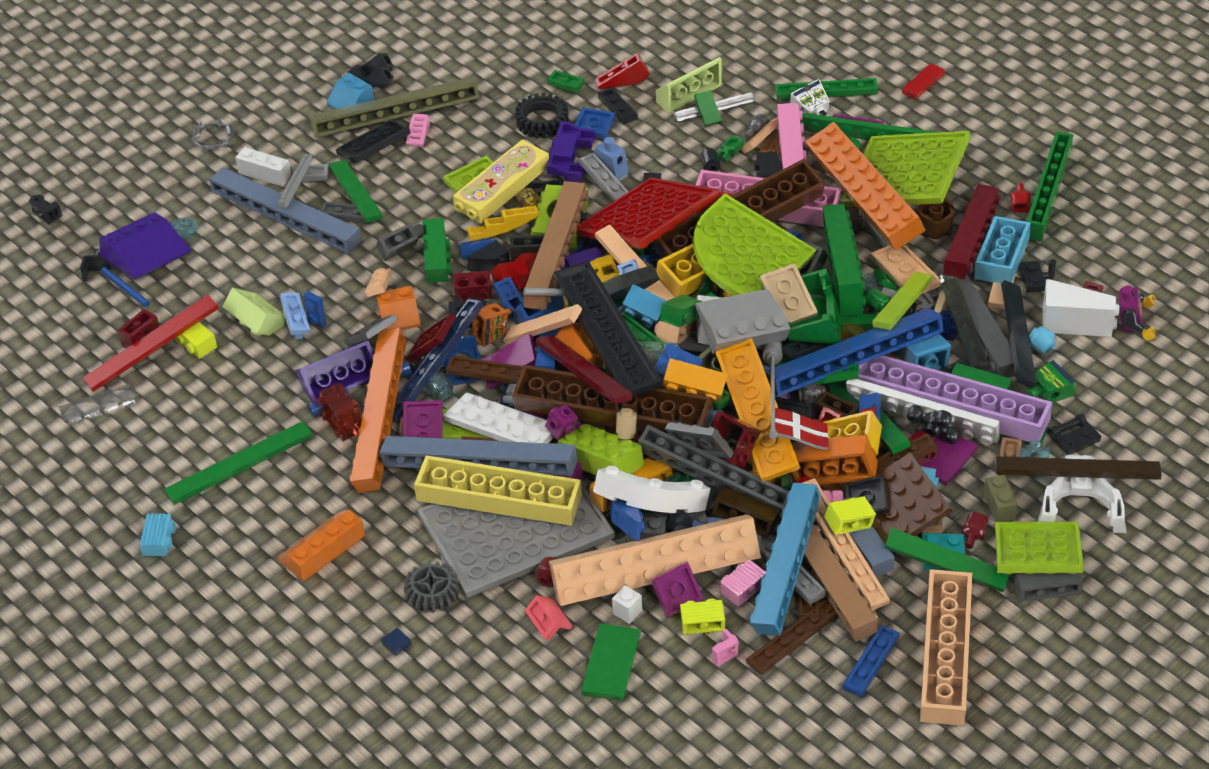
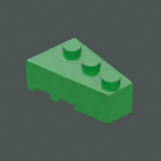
[422,218,452,283]

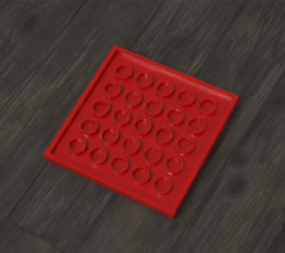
[576,177,721,249]

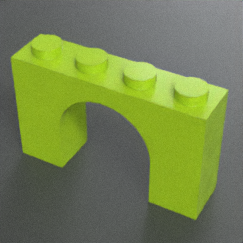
[531,184,589,249]

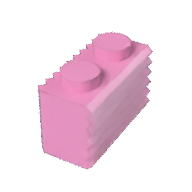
[721,559,766,607]

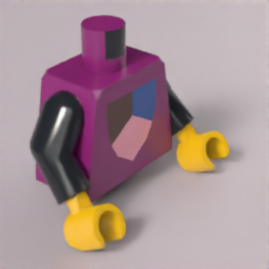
[1119,285,1156,341]

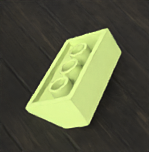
[656,57,722,113]

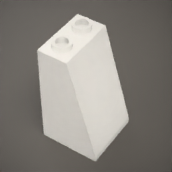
[1043,279,1119,337]

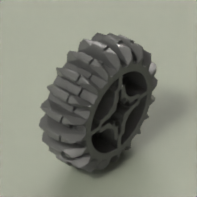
[404,561,460,613]

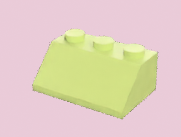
[222,288,287,336]

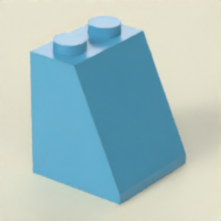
[896,334,951,370]

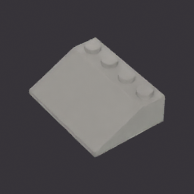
[695,289,790,355]

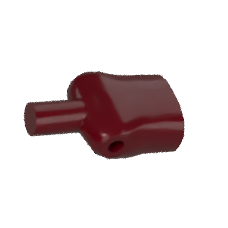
[962,512,989,549]

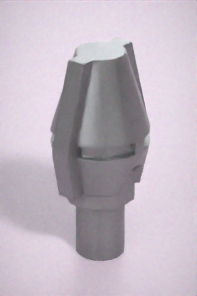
[744,113,767,139]

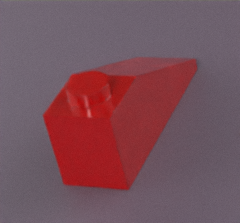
[595,53,650,89]

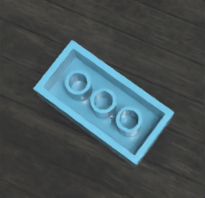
[974,216,1031,284]

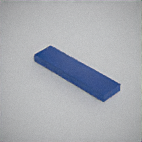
[843,625,900,698]

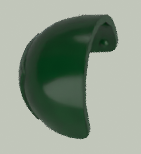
[689,275,719,298]

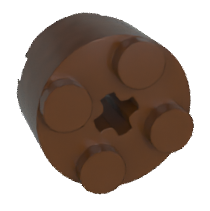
[918,198,954,239]

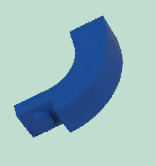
[493,276,543,324]

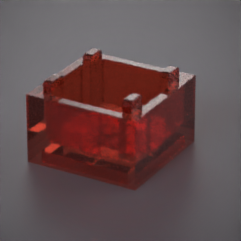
[318,382,361,442]

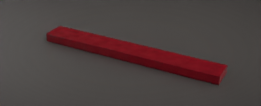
[536,335,633,404]

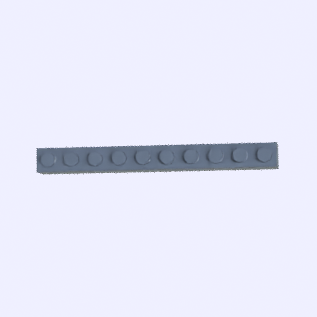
[209,168,361,254]
[380,436,578,476]

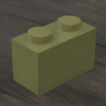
[983,475,1018,522]

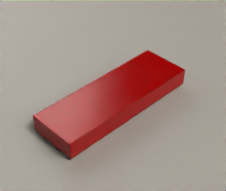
[902,63,945,100]

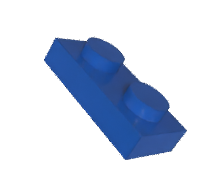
[303,291,327,328]

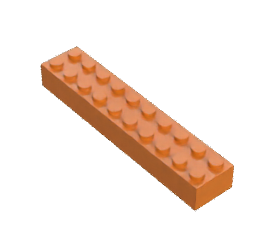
[805,122,926,251]

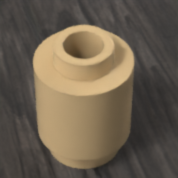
[616,408,637,439]

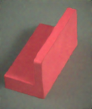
[525,595,573,640]

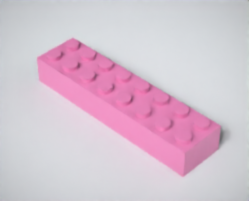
[696,170,841,227]

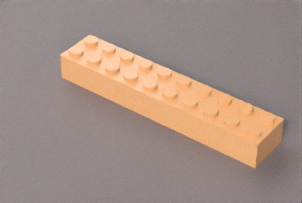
[549,514,761,606]

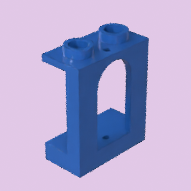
[442,335,486,387]

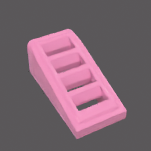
[406,114,430,147]

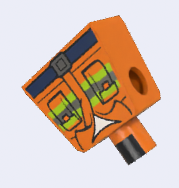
[472,303,513,347]

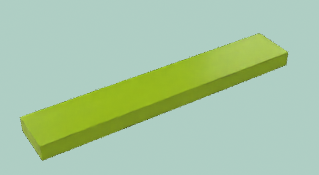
[873,272,933,330]

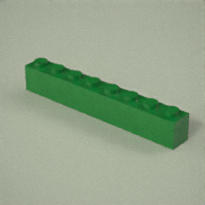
[1027,131,1074,242]

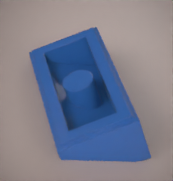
[458,237,495,260]

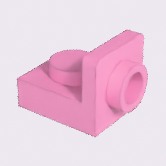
[712,629,739,666]

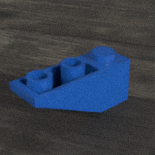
[610,498,644,541]

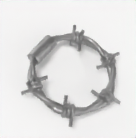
[187,118,235,153]

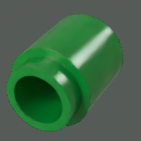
[865,288,891,313]

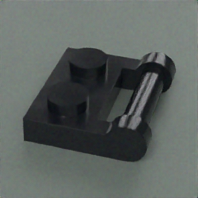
[1048,413,1101,455]

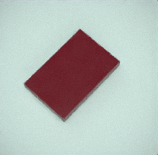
[406,313,456,363]

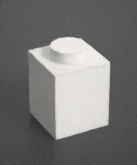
[612,586,642,624]

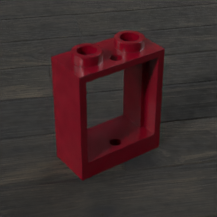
[710,410,761,468]

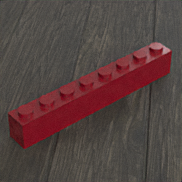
[943,184,1001,279]

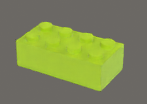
[558,424,644,475]

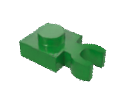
[717,136,746,162]

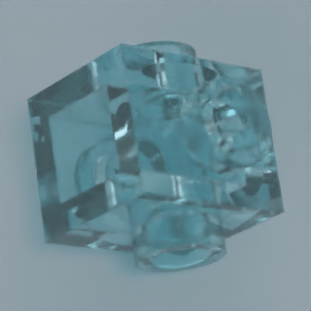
[1020,441,1050,458]

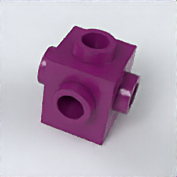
[545,404,578,440]

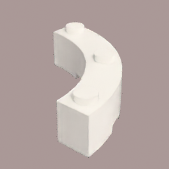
[593,466,710,513]

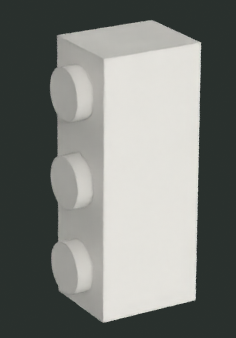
[235,147,291,187]

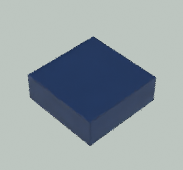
[381,628,411,656]

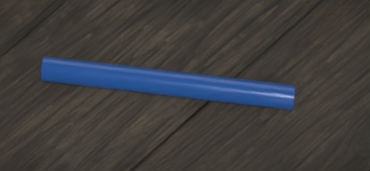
[101,267,150,307]

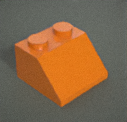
[376,286,421,330]

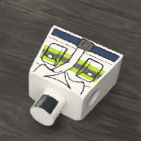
[790,79,829,116]

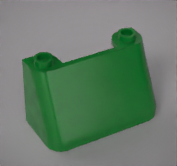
[787,268,841,344]

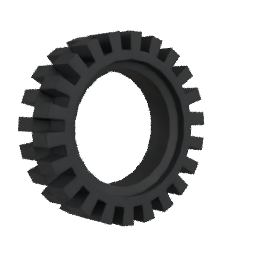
[515,93,569,139]

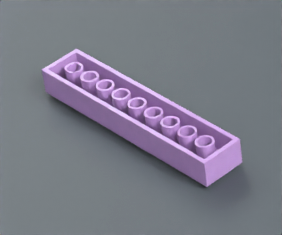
[858,355,1052,444]

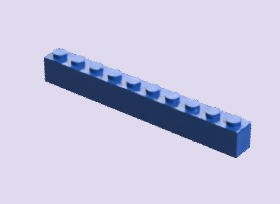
[765,308,943,396]

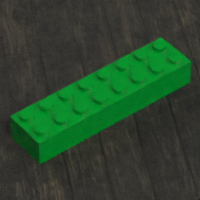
[822,204,866,317]

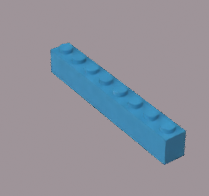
[750,483,821,636]

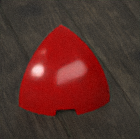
[490,252,537,291]

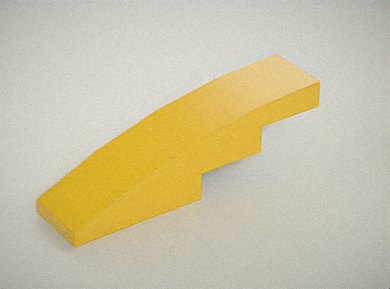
[467,206,539,241]

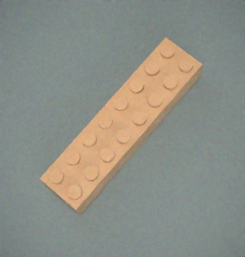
[920,569,972,726]

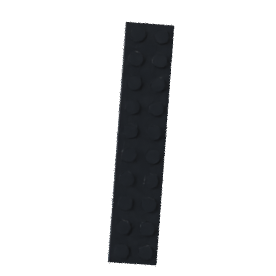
[553,260,662,397]

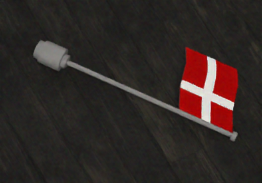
[763,341,829,450]

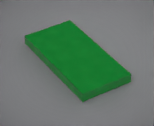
[581,623,641,701]

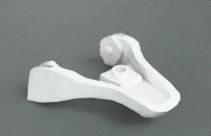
[1037,454,1127,533]

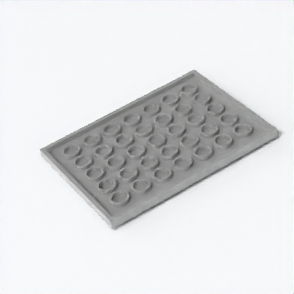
[417,482,615,598]

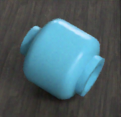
[1029,326,1056,354]

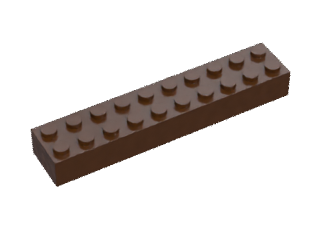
[653,159,825,259]
[512,365,714,435]

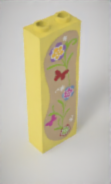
[453,140,549,223]

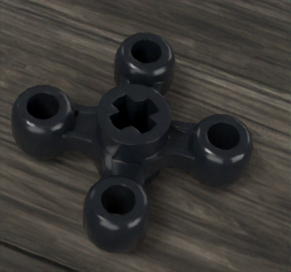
[906,405,960,444]

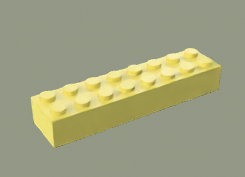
[414,456,582,526]

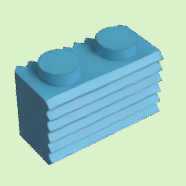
[139,513,176,556]

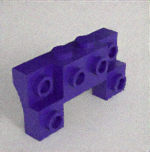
[547,121,595,183]

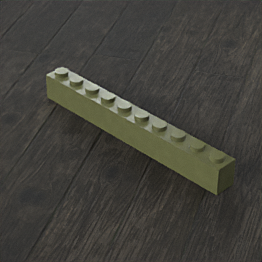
[309,77,479,137]

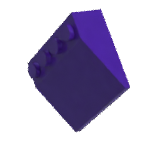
[99,212,191,279]

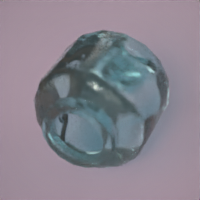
[425,372,454,400]

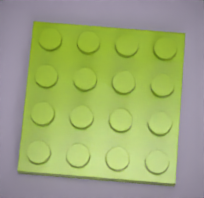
[995,522,1084,574]

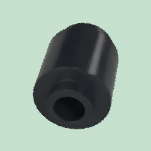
[701,148,721,172]

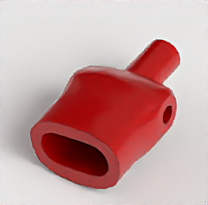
[1011,183,1031,213]

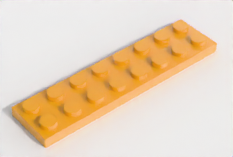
[716,338,801,482]

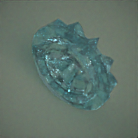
[170,217,197,239]

